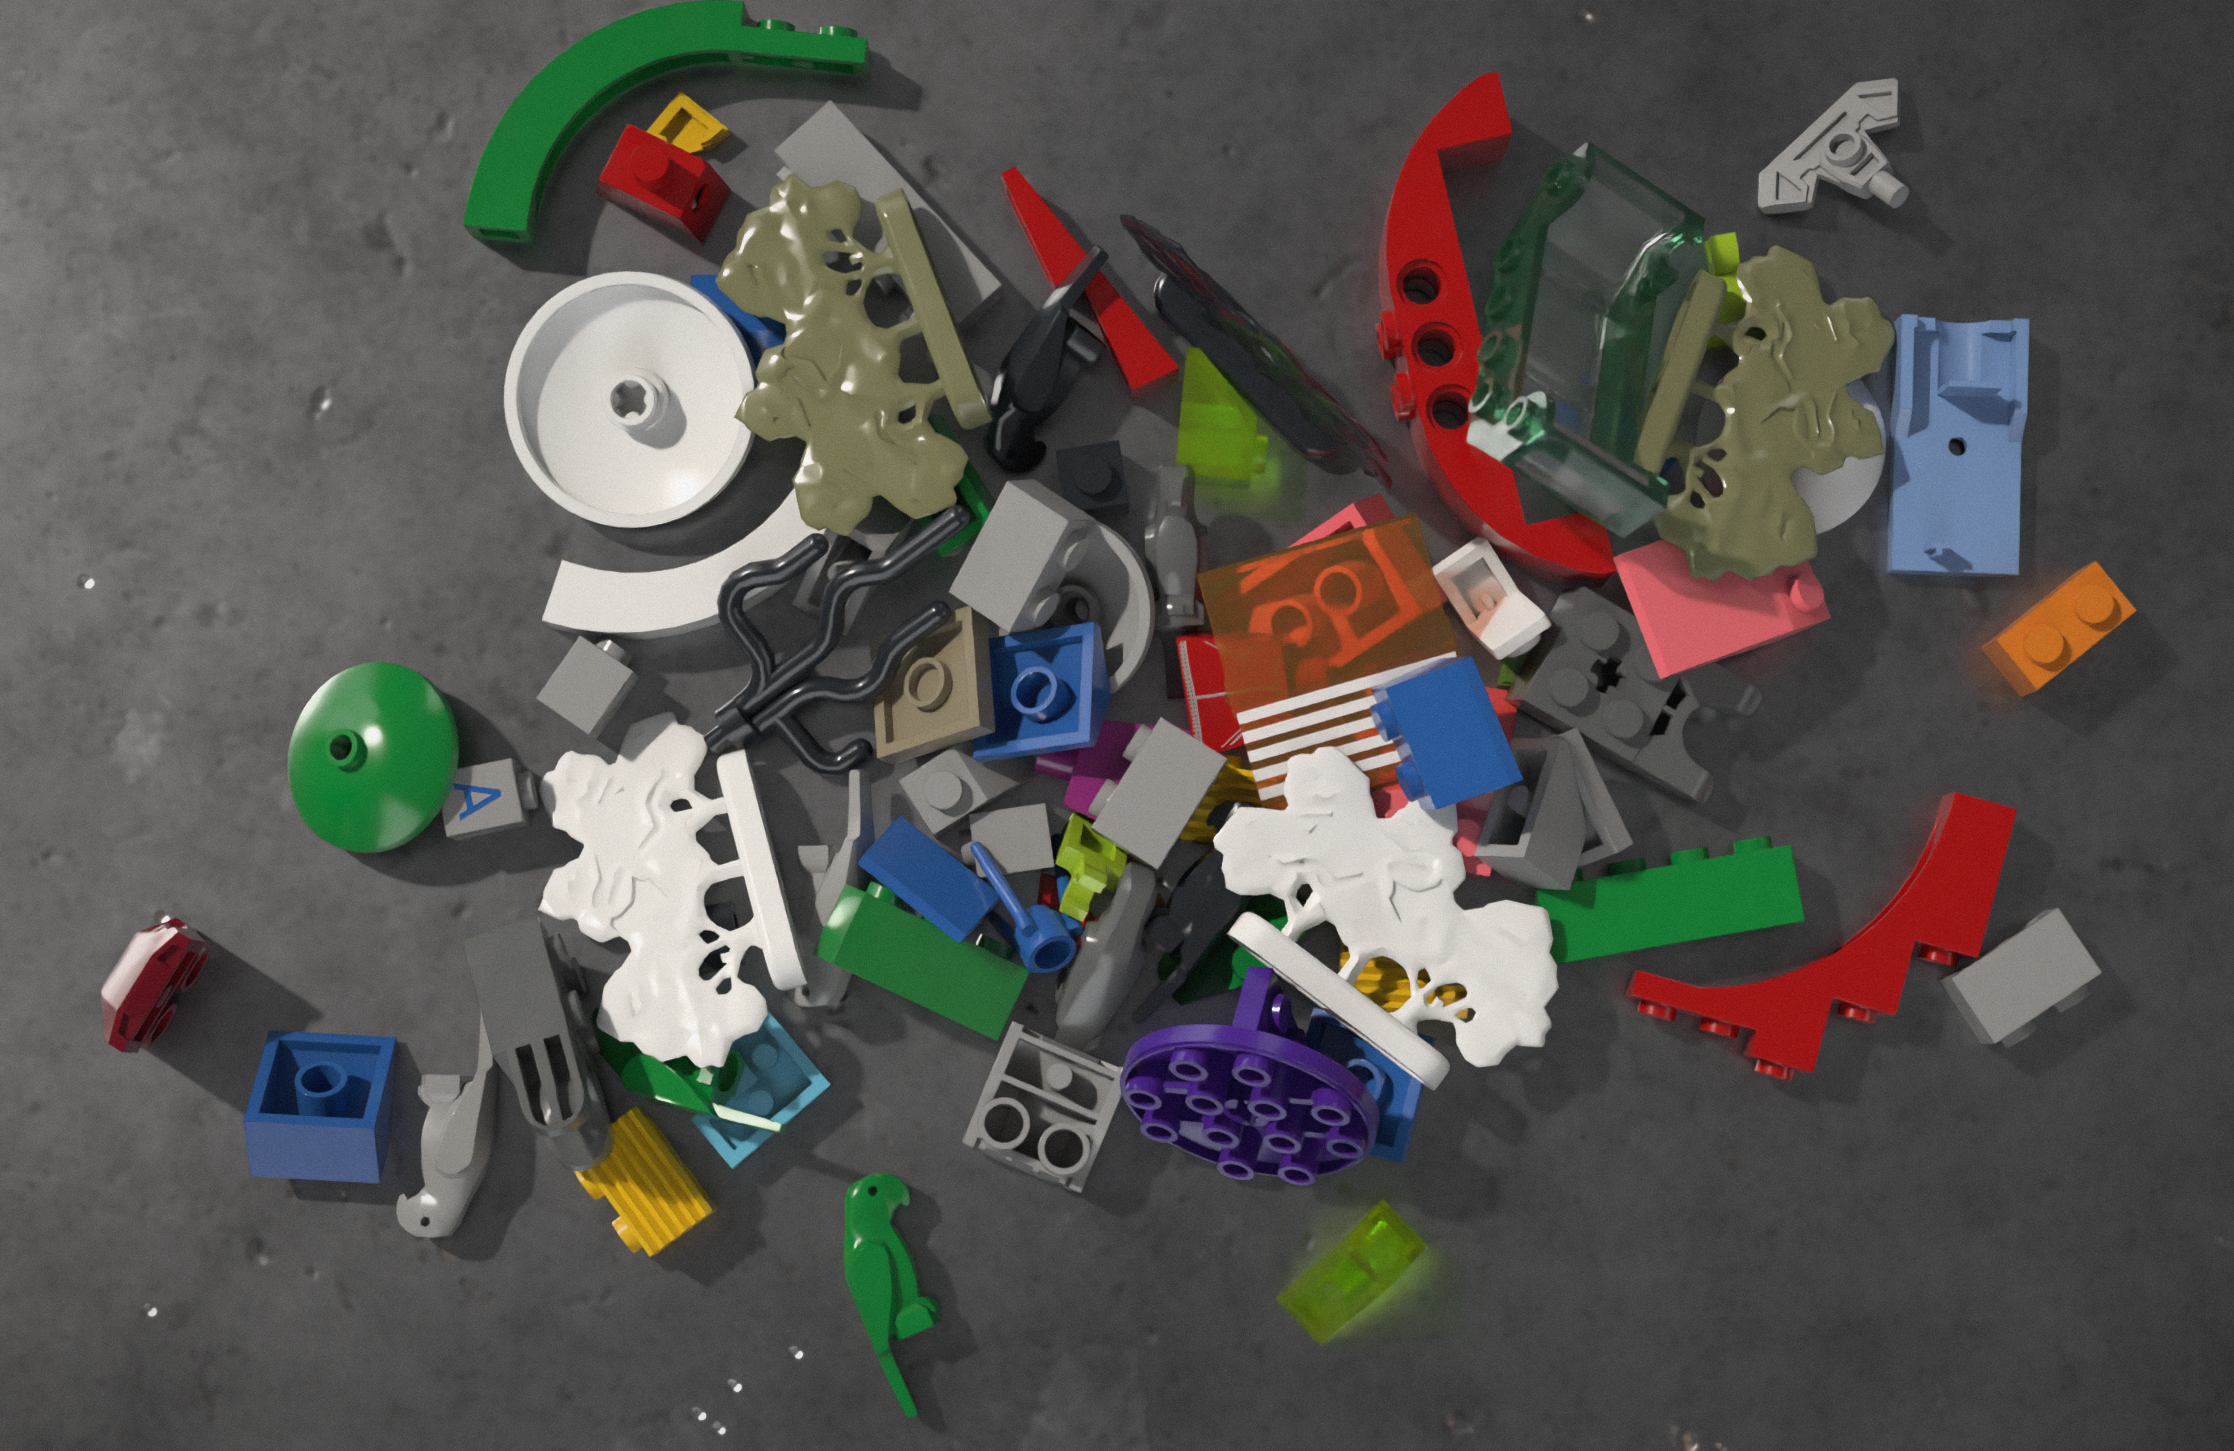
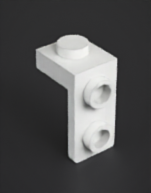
[1429,536,1552,660]

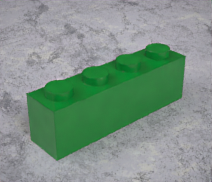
[1530,836,1805,965]

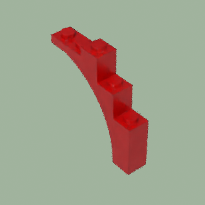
[1624,792,2017,1082]

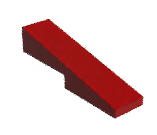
[1001,167,1179,400]

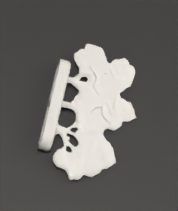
[538,711,808,1068]
[1213,746,1559,1091]

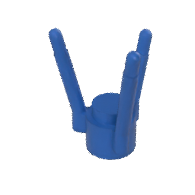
[970,833,1084,973]

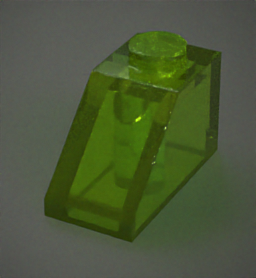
[1176,347,1268,489]
[1275,1199,1427,1345]

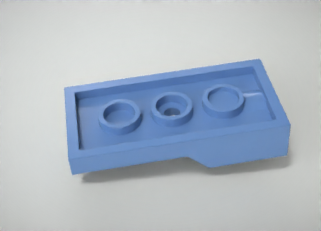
[1887,314,2029,578]

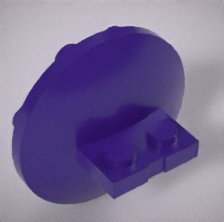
[1120,966,1380,1186]

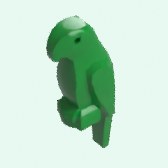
[844,1172,942,1418]

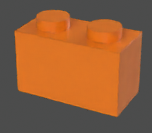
[1981,561,2137,697]

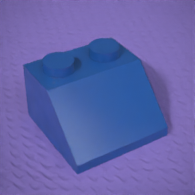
[1370,656,1523,810]
[243,1030,397,1183]

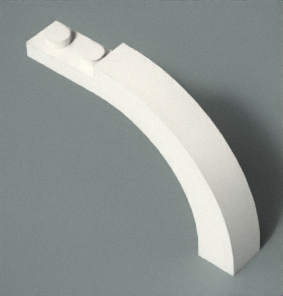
[542,487,826,639]

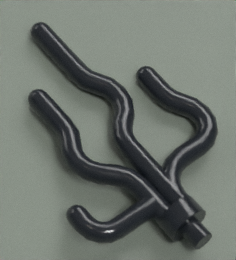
[703,505,970,777]

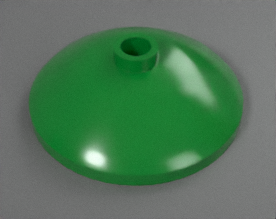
[287,662,459,853]

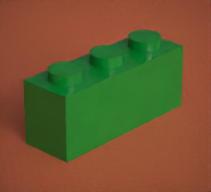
[812,881,1029,1041]

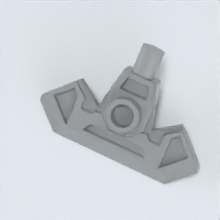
[1758,78,1909,214]

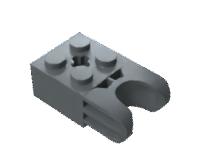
[1504,587,1763,804]
[462,915,614,1171]

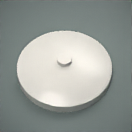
[504,271,759,528]

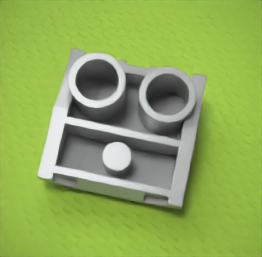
[962,1021,1123,1194]

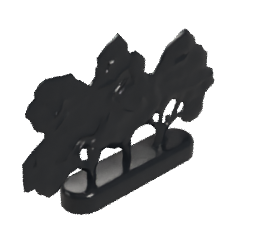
[1120,214,1392,489]

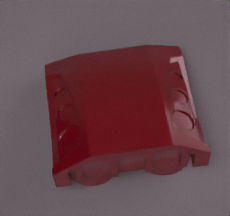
[101,918,211,1053]

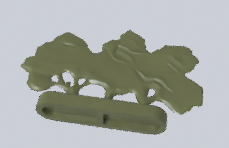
[716,173,993,536]
[1614,245,1895,581]

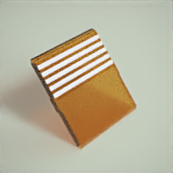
[1196,511,1459,811]

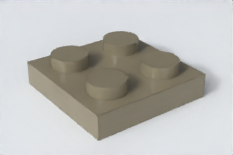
[869,606,995,765]

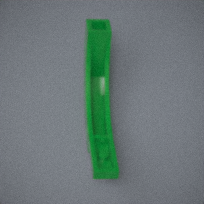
[463,0,871,244]

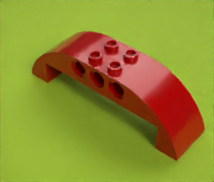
[1375,71,1617,589]

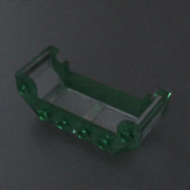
[1466,141,1705,538]

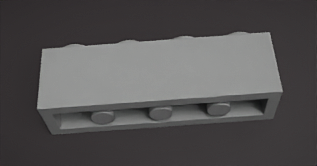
[774,100,1004,337]

